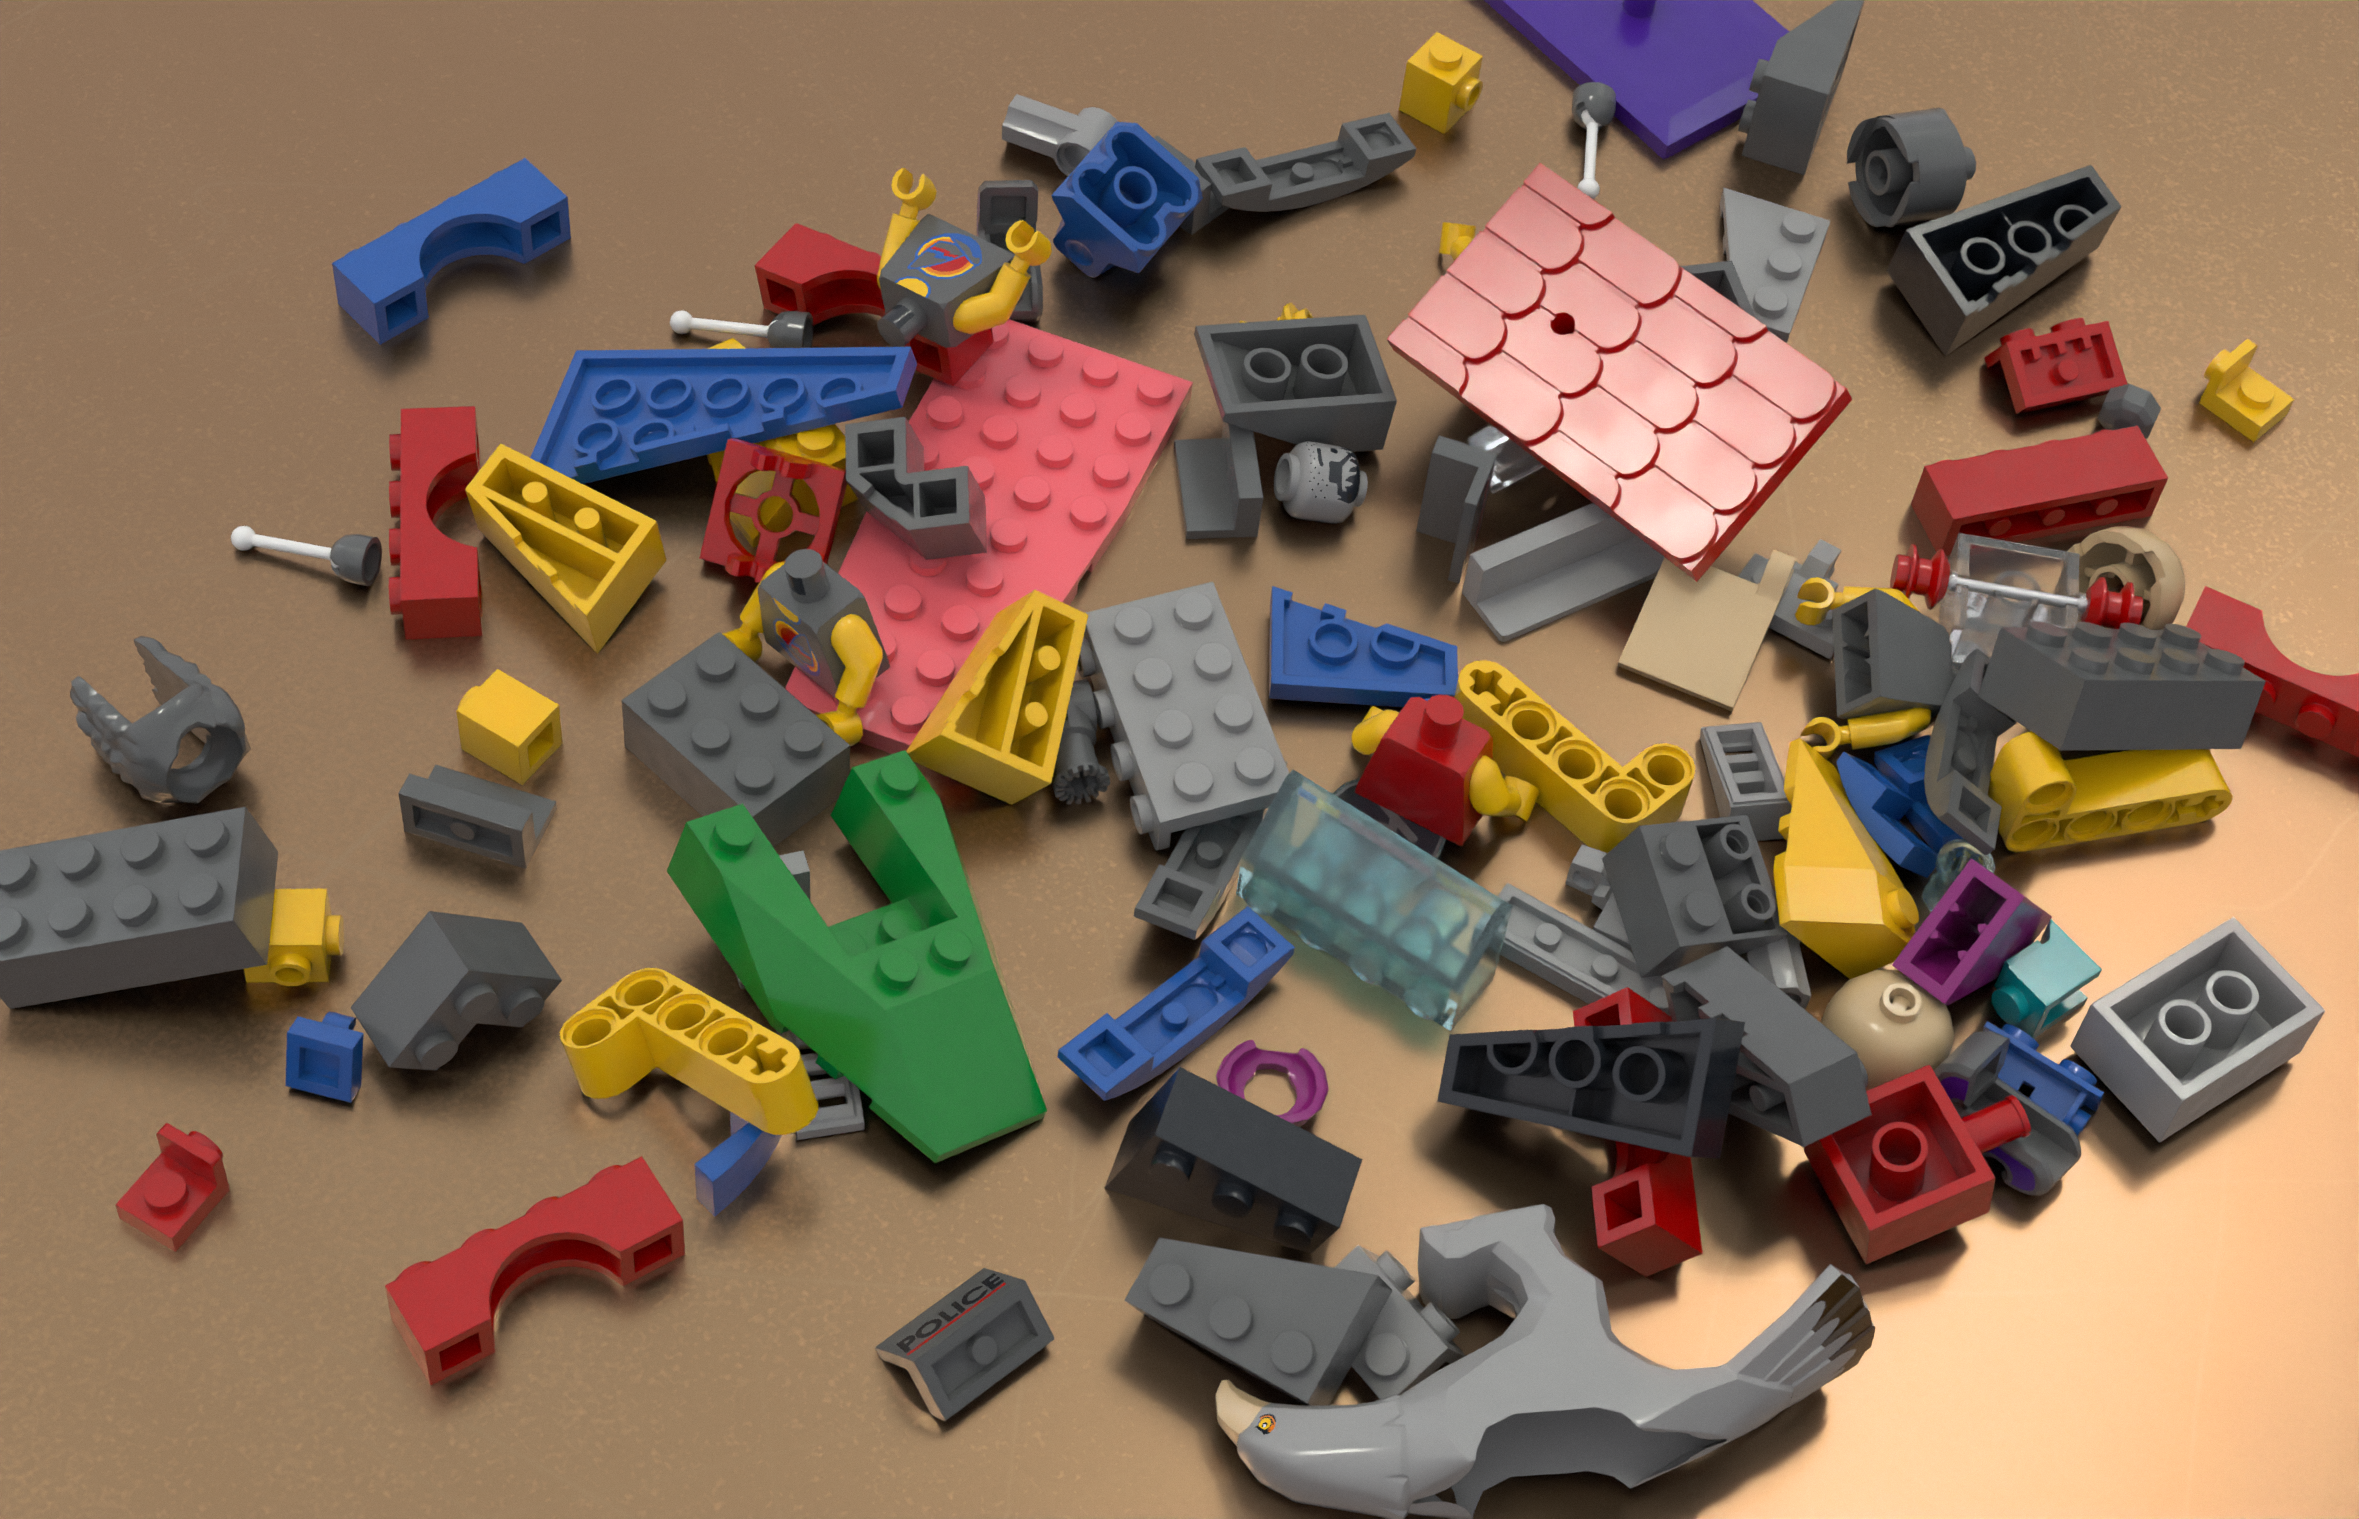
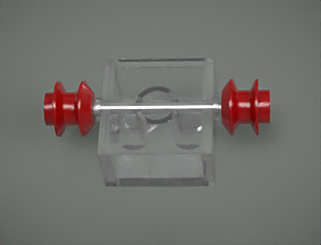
[1890,533,2143,670]

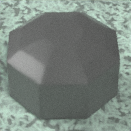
[2098,384,2161,439]

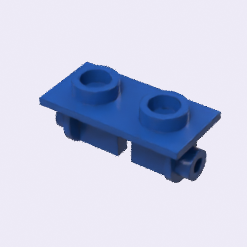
[1983,1021,2104,1137]

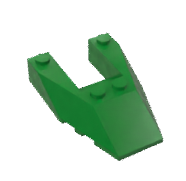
[667,750,1047,1163]

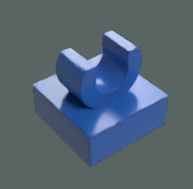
[285,1011,364,1103]

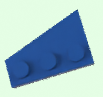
[1269,586,1458,707]

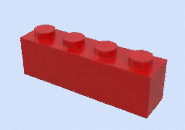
[1911,426,2168,556]

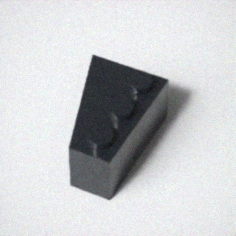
[1105,1067,1362,1254]

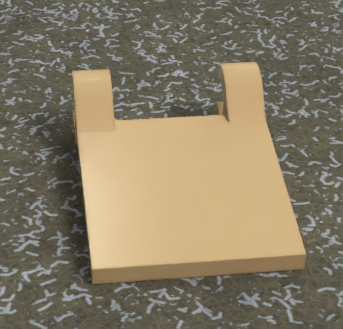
[1618,550,1797,712]

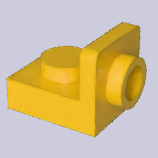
[2199,339,2294,442]

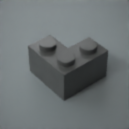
[350,911,562,1071]

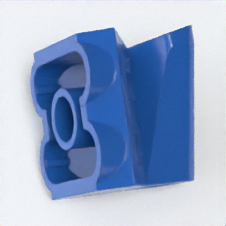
[1051,122,1203,278]

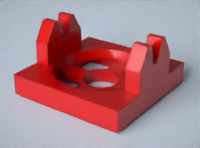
[699,438,847,583]

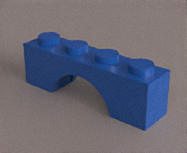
[332,158,571,345]

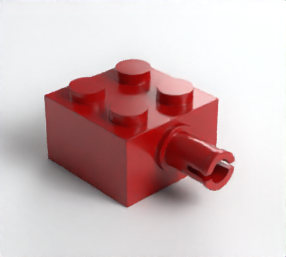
[1804,1064,2031,1264]

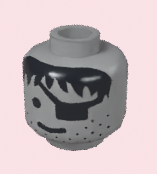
[1274,441,1368,524]

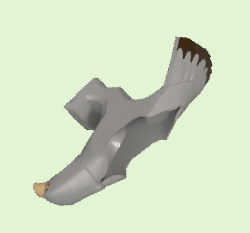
[1215,1204,1876,1519]

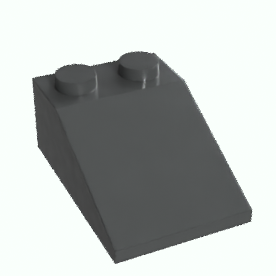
[1738,0,1865,175]
[1194,315,1397,452]

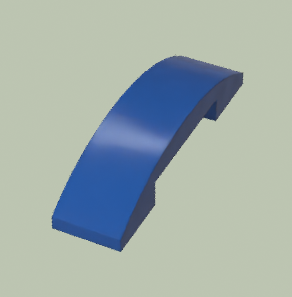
[1057,906,1295,1101]

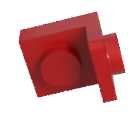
[115,1123,230,1252]

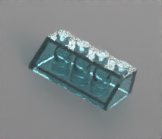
[1236,769,1513,1031]

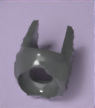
[70,636,251,804]

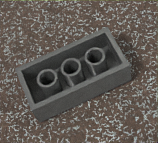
[1978,621,2266,750]
[0,807,279,1009]

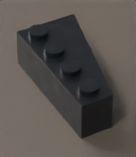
[1886,165,2122,357]
[1437,1018,1745,1159]

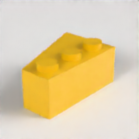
[465,443,666,654]
[906,590,1088,805]

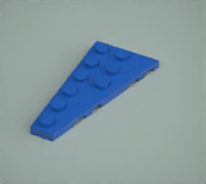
[530,347,917,484]

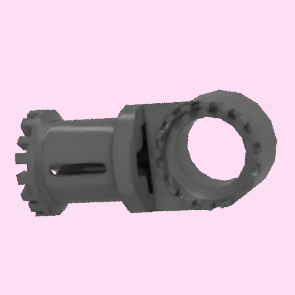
[1052,679,1111,805]

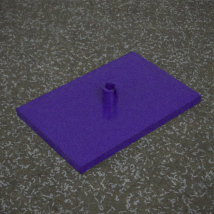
[1484,0,1789,160]

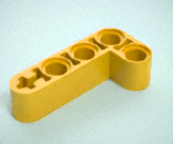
[1454,660,1696,853]
[1988,731,2233,852]
[560,968,819,1135]

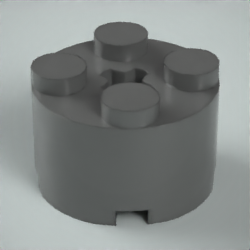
[1847,108,1976,227]

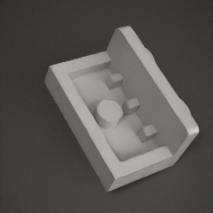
[1334,1245,1465,1400]

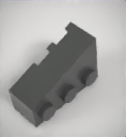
[1661,946,1871,1147]
[1124,1238,1393,1406]

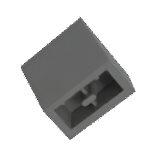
[1602,815,1789,978]

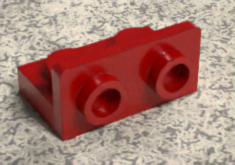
[1984,318,2127,414]

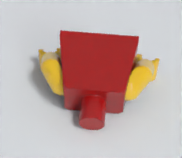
[1351,695,1540,847]

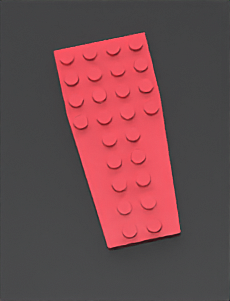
[785,319,1193,754]

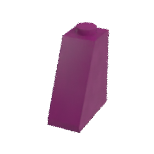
[1892,858,2052,1006]

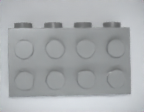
[1077,582,1295,851]

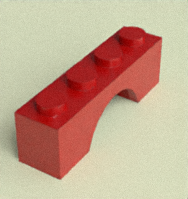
[754,223,994,386]
[389,406,483,640]
[2186,586,2359,757]
[1573,987,1703,1277]
[385,1156,685,1386]

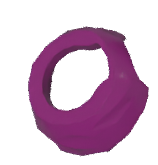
[1216,1040,1329,1127]

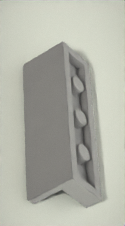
[1462,503,1664,642]

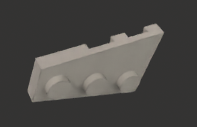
[1719,188,1831,343]

